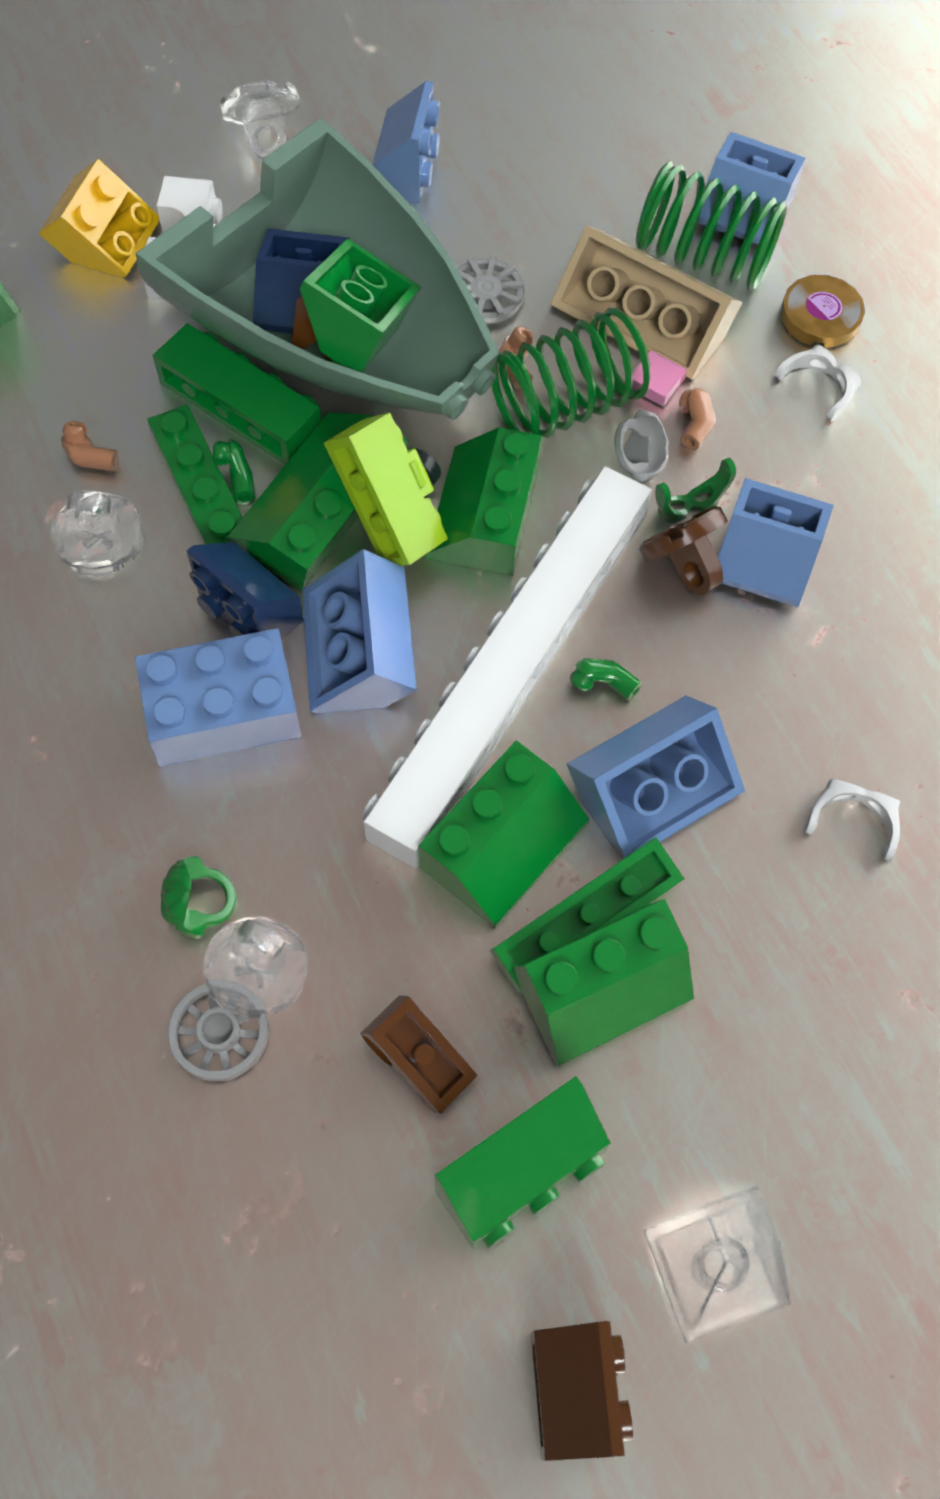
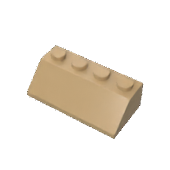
[550,225,743,379]

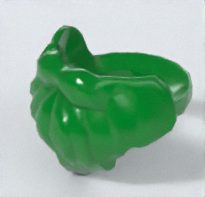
[160,856,237,940]

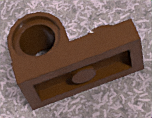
[360,995,478,1114]

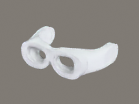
[774,345,861,422]
[804,779,900,861]

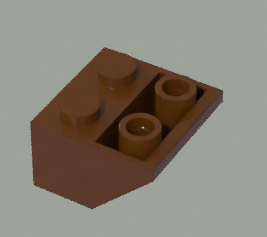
[531,1321,633,1461]

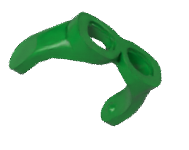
[655,458,736,523]

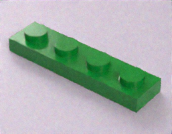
[147,404,243,544]
[489,837,685,994]

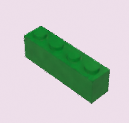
[152,323,322,465]

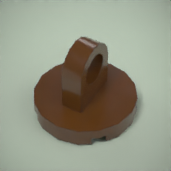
[639,506,728,595]

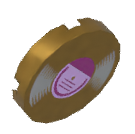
[781,275,865,347]

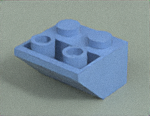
[372,81,440,203]
[698,132,806,245]
[718,478,834,607]

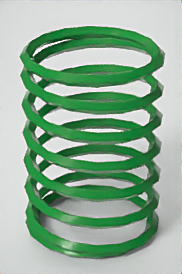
[636,161,787,291]
[491,307,651,438]

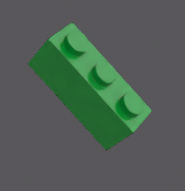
[300,239,421,372]
[425,427,543,576]
[418,740,589,928]
[511,899,694,1066]
[435,1076,611,1249]

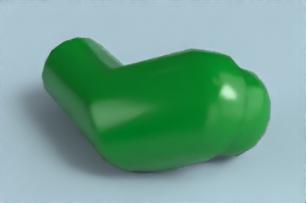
[213,439,255,505]
[570,658,643,701]

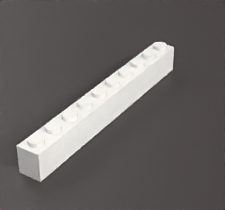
[362,466,652,869]

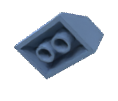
[302,549,417,714]
[567,696,745,859]

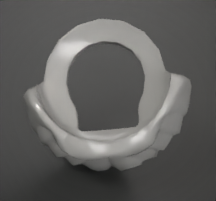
[614,410,669,483]

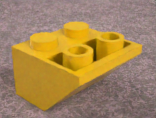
[38,159,160,278]

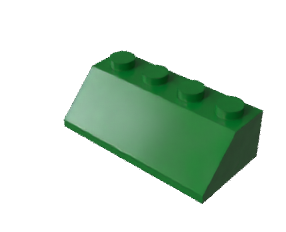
[226,412,408,592]

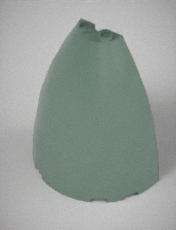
[136,117,499,421]

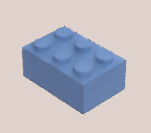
[135,628,302,767]

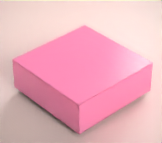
[632,350,687,406]

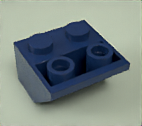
[253,228,350,333]
[186,542,304,641]

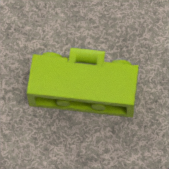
[324,412,448,566]

